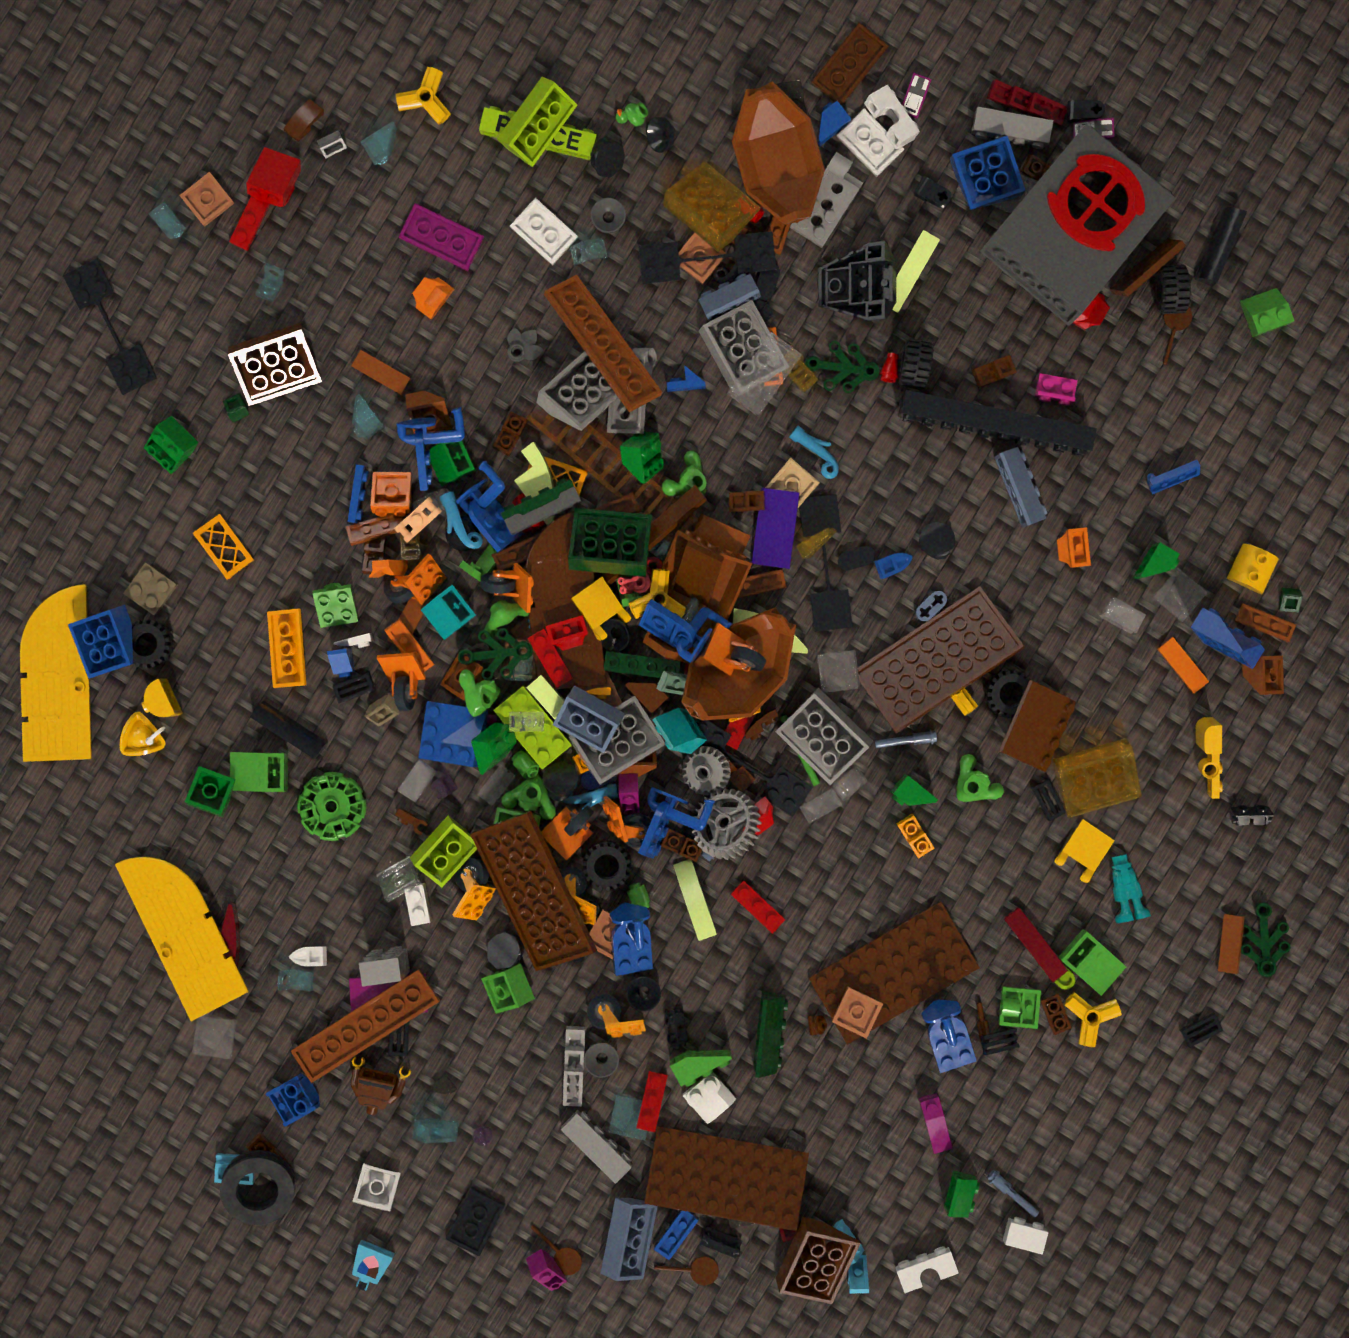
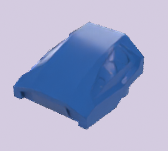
[266,1073,320,1127]

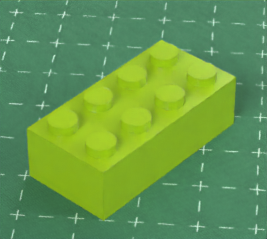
[493,686,572,770]

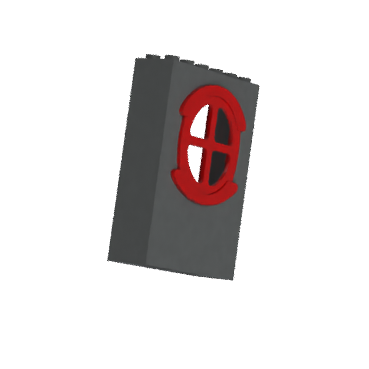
[980,123,1175,326]

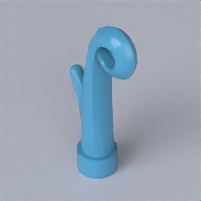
[789,425,839,479]
[439,492,483,549]
[562,783,619,810]

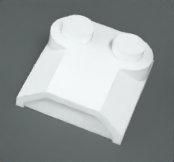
[682,1072,736,1124]
[353,1163,401,1212]

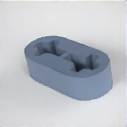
[915,591,947,622]

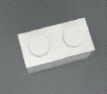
[404,883,433,926]
[1003,1217,1048,1255]

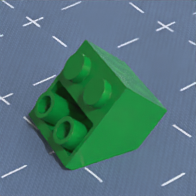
[144,416,199,474]
[620,432,664,484]
[429,440,477,487]

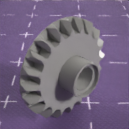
[682,746,731,796]

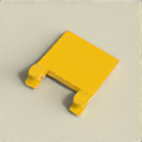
[571,577,631,641]
[1054,819,1115,883]

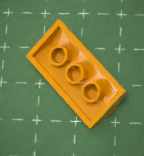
[267,609,307,688]

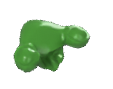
[662,450,707,496]
[484,600,533,639]
[459,669,501,717]
[956,754,1004,802]
[502,774,556,821]

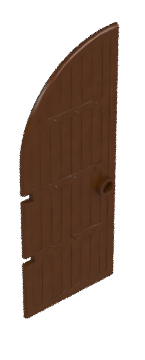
[525,508,606,689]

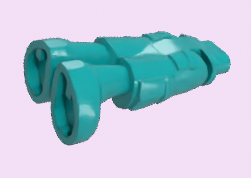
[1111,854,1151,923]

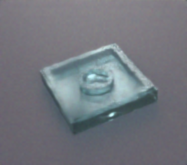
[608,1094,648,1141]

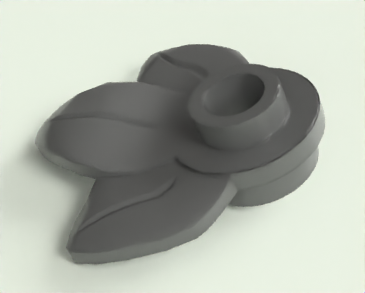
[507,328,543,362]

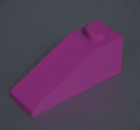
[918,1093,952,1154]

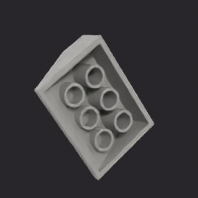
[699,300,789,398]
[536,351,618,431]
[775,687,873,785]
[569,696,665,785]

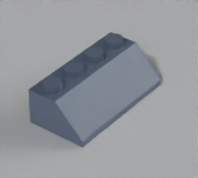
[994,447,1047,528]
[601,1198,658,1281]

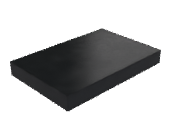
[446,1187,506,1256]

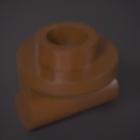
[808,1015,827,1035]

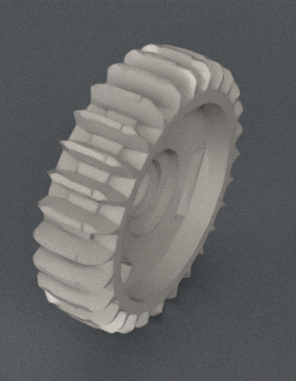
[692,788,762,860]

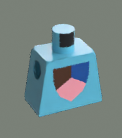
[352,1240,395,1291]

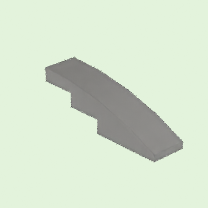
[563,1026,586,1107]

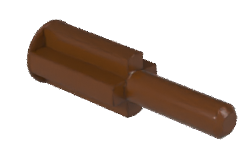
[976,1002,991,1042]

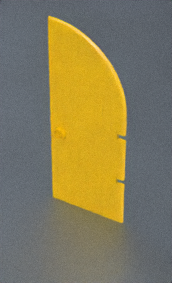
[20,584,92,762]
[115,857,249,1021]

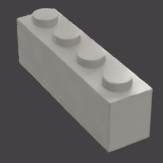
[971,107,1053,149]
[561,1110,632,1184]

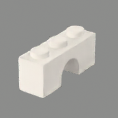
[864,85,920,150]
[895,1247,959,1293]

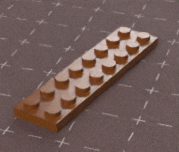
[544,275,662,413]
[291,968,440,1083]

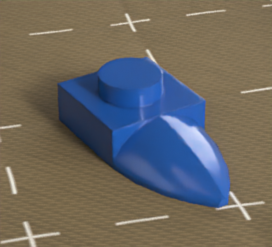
[874,553,913,579]

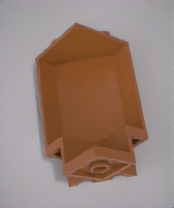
[643,513,753,664]

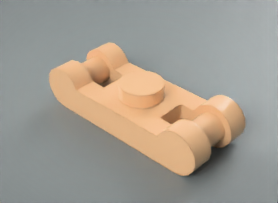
[394,496,442,543]

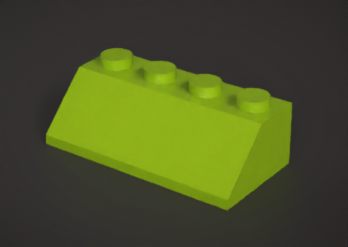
[497,77,577,167]

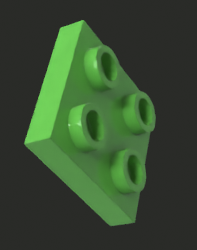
[312,583,359,628]
[998,986,1041,1029]

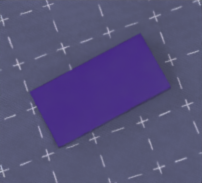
[752,487,800,569]

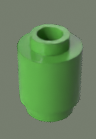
[512,751,539,779]
[627,882,651,908]

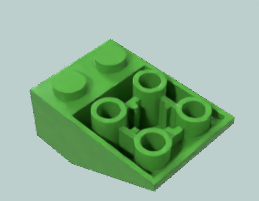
[230,752,288,792]
[1058,929,1126,996]
[670,1050,732,1087]

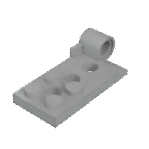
[790,152,863,248]
[607,348,657,434]

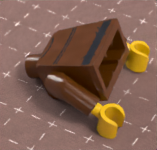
[350,1057,411,1115]

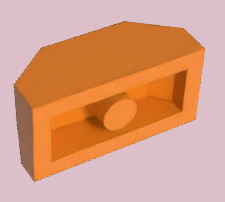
[412,277,454,320]
[1057,527,1091,568]
[369,559,408,578]

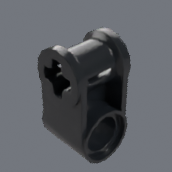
[1067,100,1105,123]
[913,176,951,208]

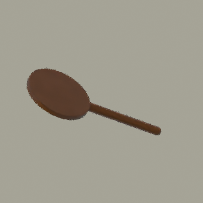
[1163,307,1192,365]
[531,1225,582,1275]
[654,1256,719,1286]

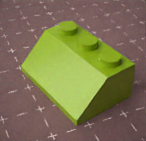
[410,815,477,888]

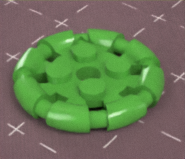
[297,772,366,841]

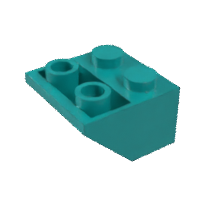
[421,585,476,640]
[652,708,707,754]

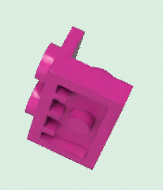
[1035,373,1078,406]

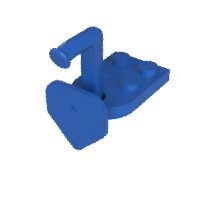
[396,407,465,491]
[456,461,524,553]
[639,599,732,663]
[638,787,715,859]
[610,903,653,976]
[922,1000,976,1073]

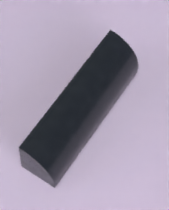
[1195,207,1247,286]
[250,701,328,759]

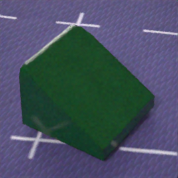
[223,393,249,422]
[1279,588,1303,613]

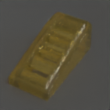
[784,351,818,392]
[400,524,422,561]
[797,528,837,559]

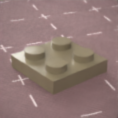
[123,562,178,616]

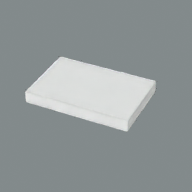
[836,108,904,177]
[510,198,578,266]

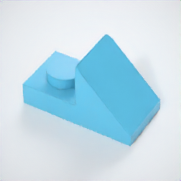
[847,1255,869,1294]

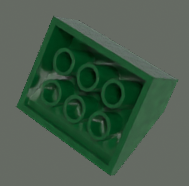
[568,508,652,577]
[753,992,788,1078]

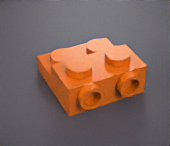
[370,472,412,517]

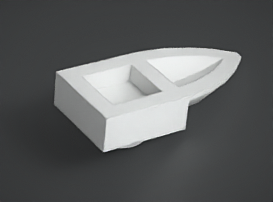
[334,633,374,648]
[289,946,327,966]

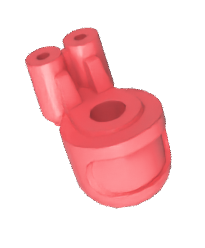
[618,573,651,594]

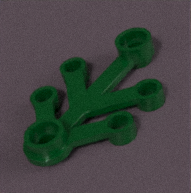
[805,341,879,394]
[458,628,533,681]
[1241,902,1291,977]

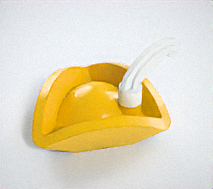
[120,712,166,756]

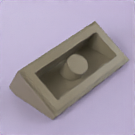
[364,694,400,727]

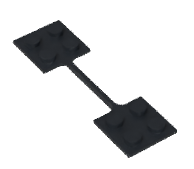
[639,231,776,284]
[63,259,157,395]
[800,494,853,632]
[695,719,813,817]

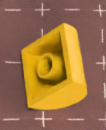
[1227,544,1279,595]
[142,679,183,717]

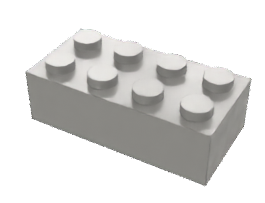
[359,946,410,987]

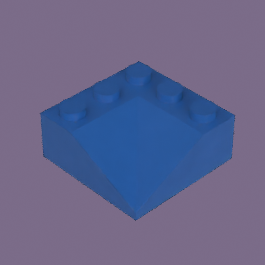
[950,136,1026,210]
[68,605,133,679]
[1191,608,1265,669]
[418,701,489,767]

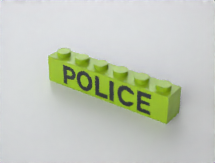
[479,106,597,160]

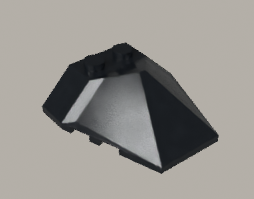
[818,241,897,321]

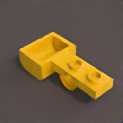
[1196,717,1223,799]

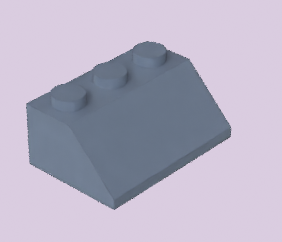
[698,273,761,322]
[553,685,625,753]

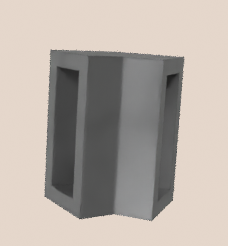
[317,131,347,159]

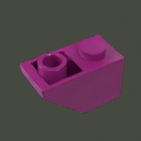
[619,773,640,815]
[526,1249,567,1291]

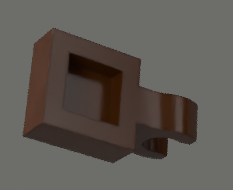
[728,759,756,792]
[395,807,428,835]

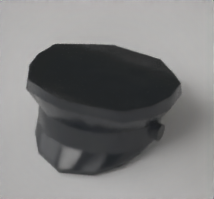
[590,137,625,178]
[918,521,955,560]
[543,762,579,801]
[487,932,525,969]

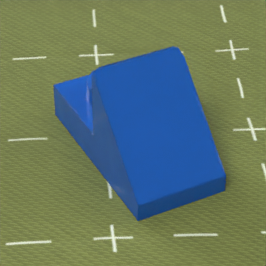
[667,365,706,392]

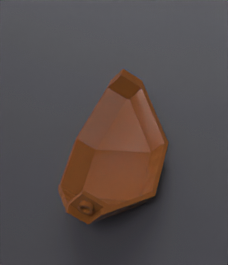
[732,81,825,224]
[682,607,796,720]

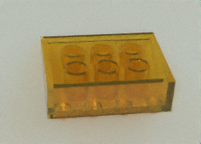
[663,161,760,252]
[1052,738,1142,818]

